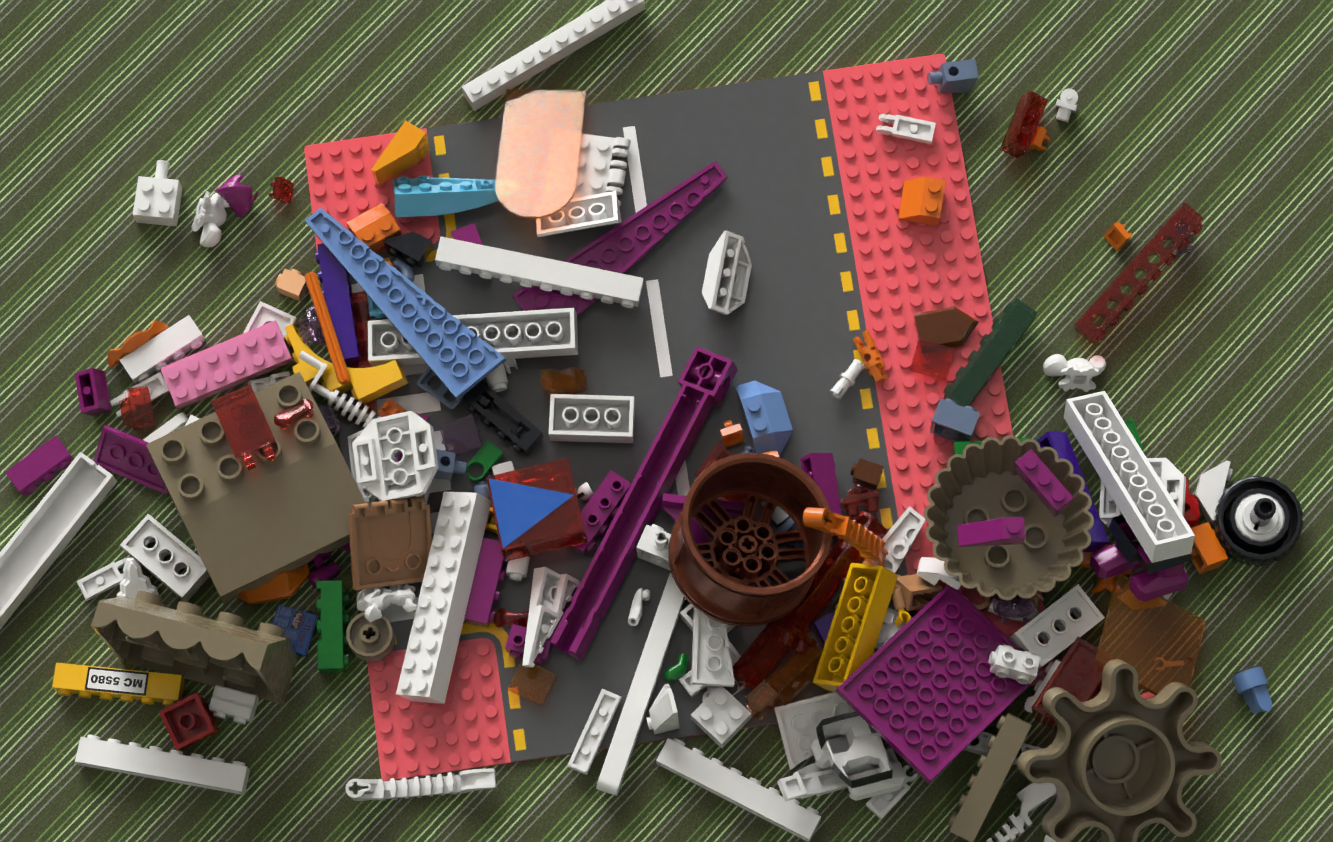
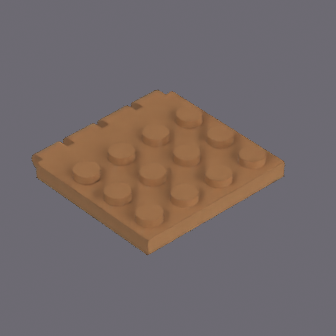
[348,496,432,590]

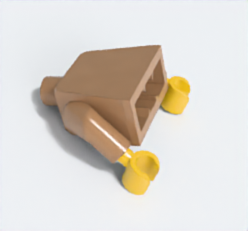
[892,574,943,627]

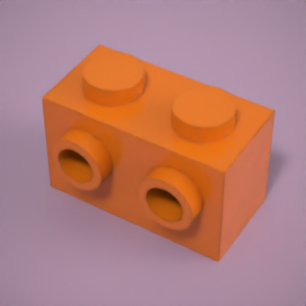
[1191,522,1228,575]

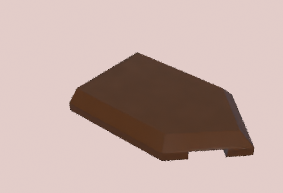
[914,306,979,354]

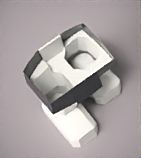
[810,712,906,801]

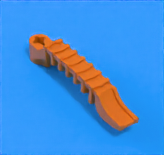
[803,507,888,567]

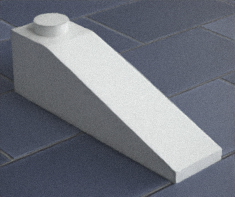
[646,684,679,735]

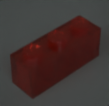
[1000,91,1048,158]

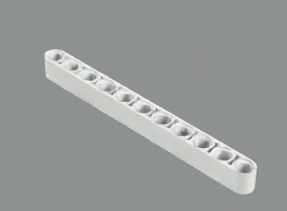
[596,573,686,796]

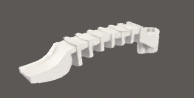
[346,768,497,801]

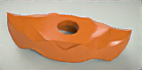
[108,321,169,369]

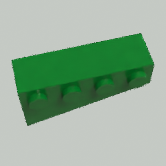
[316,580,350,673]

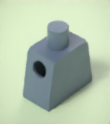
[927,59,979,93]
[434,449,467,480]

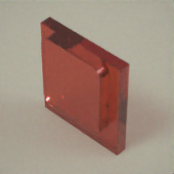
[910,339,955,381]

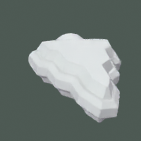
[116,557,159,599]

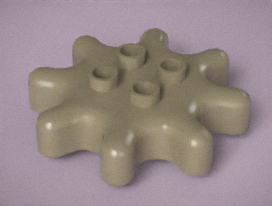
[1017,659,1222,842]

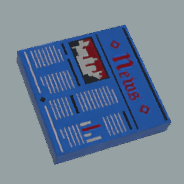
[272,605,319,657]

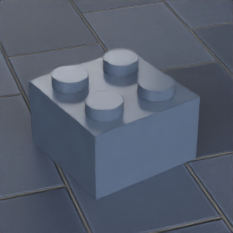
[930,398,980,442]

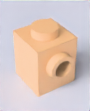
[275,269,308,302]

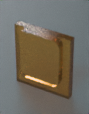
[508,659,557,706]

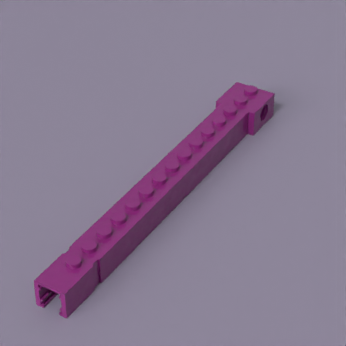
[550,346,738,661]

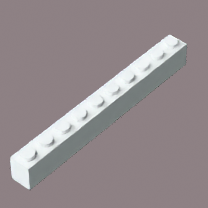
[462,0,645,111]
[435,237,643,308]

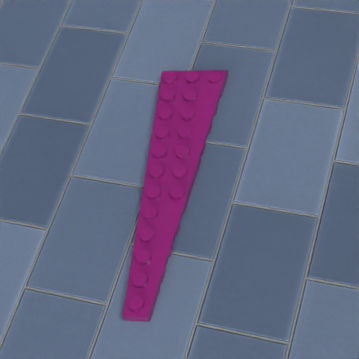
[512,161,727,318]

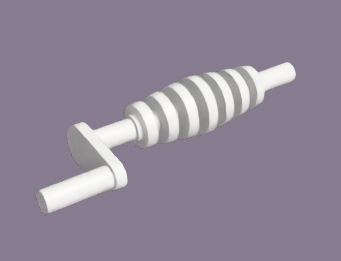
[298,351,381,428]

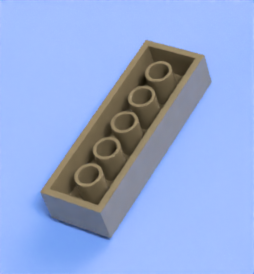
[947,712,1031,842]

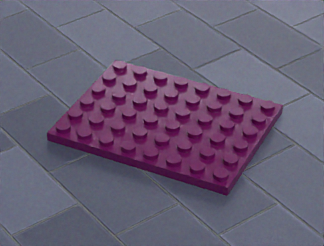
[835,585,1043,784]

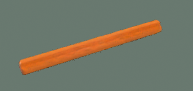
[305,272,350,385]

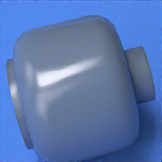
[473,481,493,500]

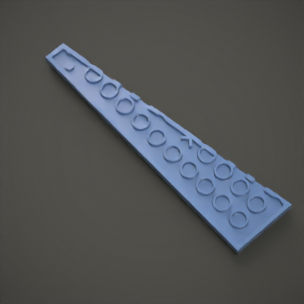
[305,208,506,400]

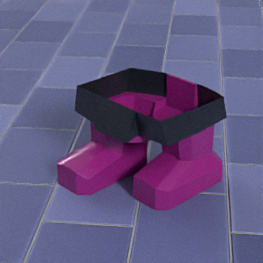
[1089,515,1193,602]

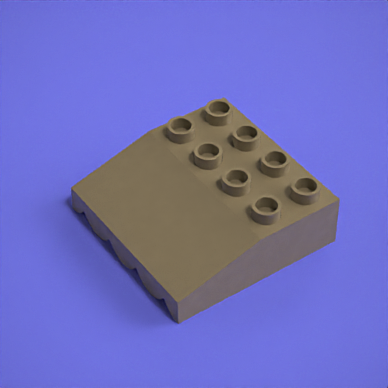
[146,372,365,604]
[91,591,298,705]

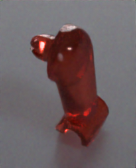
[274,399,314,430]
[494,608,529,628]

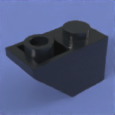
[384,232,434,268]

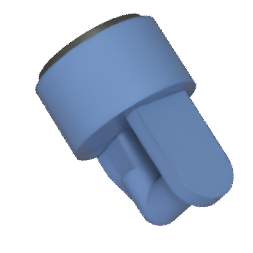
[1232,665,1272,714]

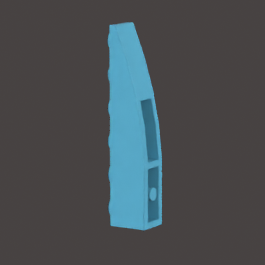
[392,176,518,217]

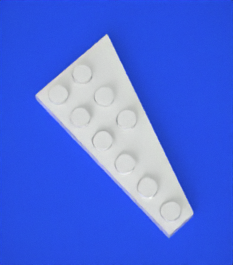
[774,692,856,770]

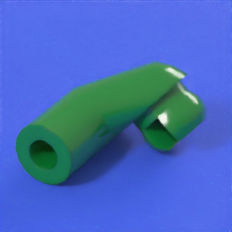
[664,654,689,681]

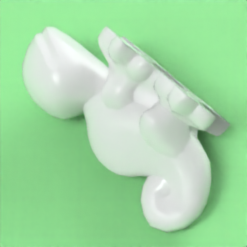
[192,191,230,247]
[1043,354,1106,392]

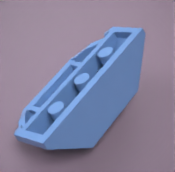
[735,381,793,457]

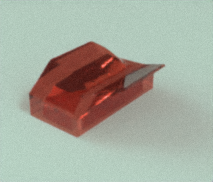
[119,385,156,430]

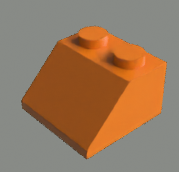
[898,177,946,226]
[347,203,402,252]

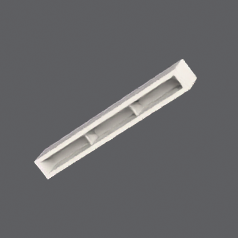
[75,735,250,795]
[656,738,821,842]

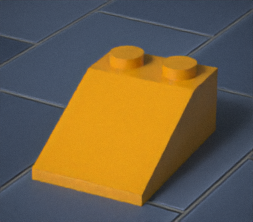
[371,120,430,185]

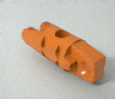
[853,330,888,383]

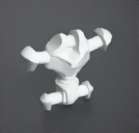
[356,584,417,622]

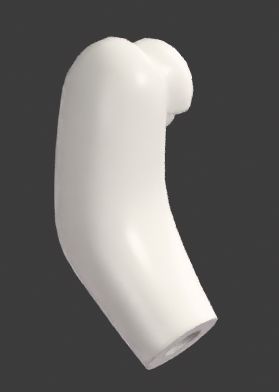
[628,588,650,626]

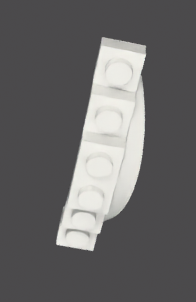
[777,748,898,802]

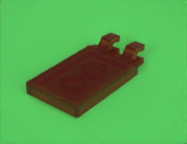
[211,385,276,471]

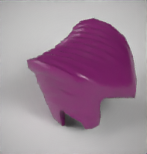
[214,174,258,217]

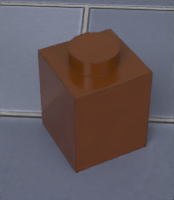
[850,458,884,490]

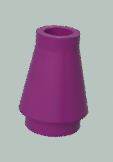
[308,561,340,590]

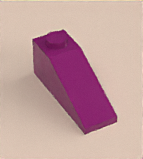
[957,517,1025,547]

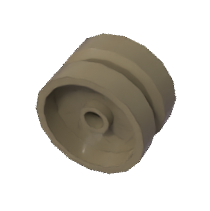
[346,612,395,662]

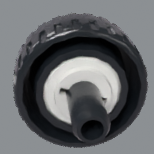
[1213,476,1303,566]

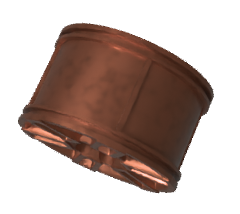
[668,453,832,627]

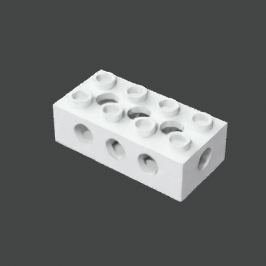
[120,514,210,602]
[1009,585,1105,669]

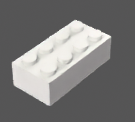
[549,394,635,443]

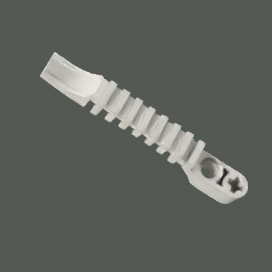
[986,783,1057,842]

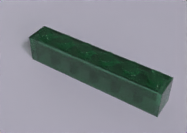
[943,299,1037,407]

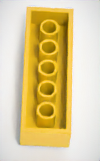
[813,563,898,692]

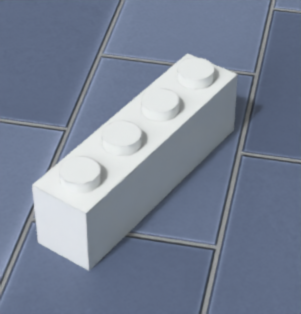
[120,315,205,385]

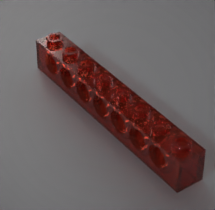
[1074,202,1204,345]

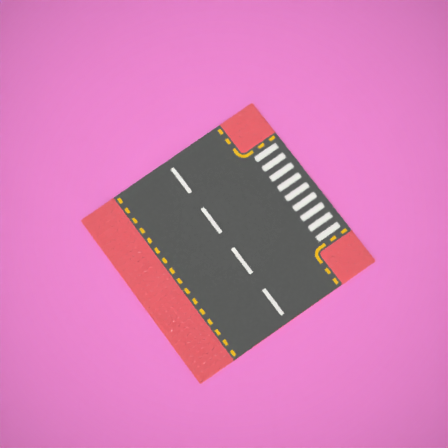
[304,54,1056,781]

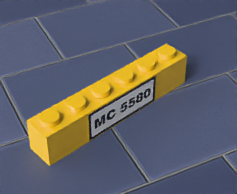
[52,663,185,706]

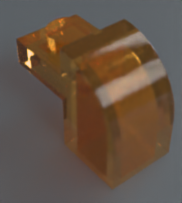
[540,367,588,396]

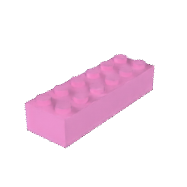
[160,320,294,410]

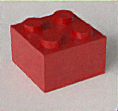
[158,692,220,751]

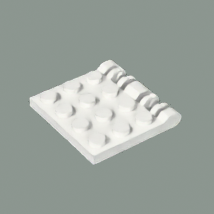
[542,130,631,206]

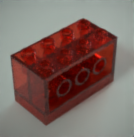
[1031,637,1115,733]

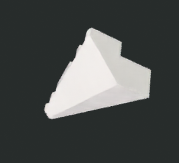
[522,567,580,668]

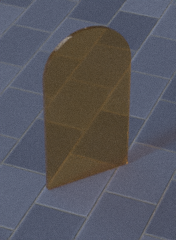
[495,89,586,219]

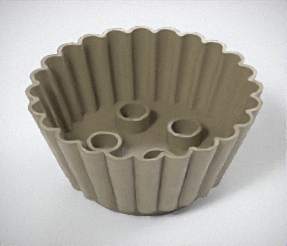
[924,436,1094,600]

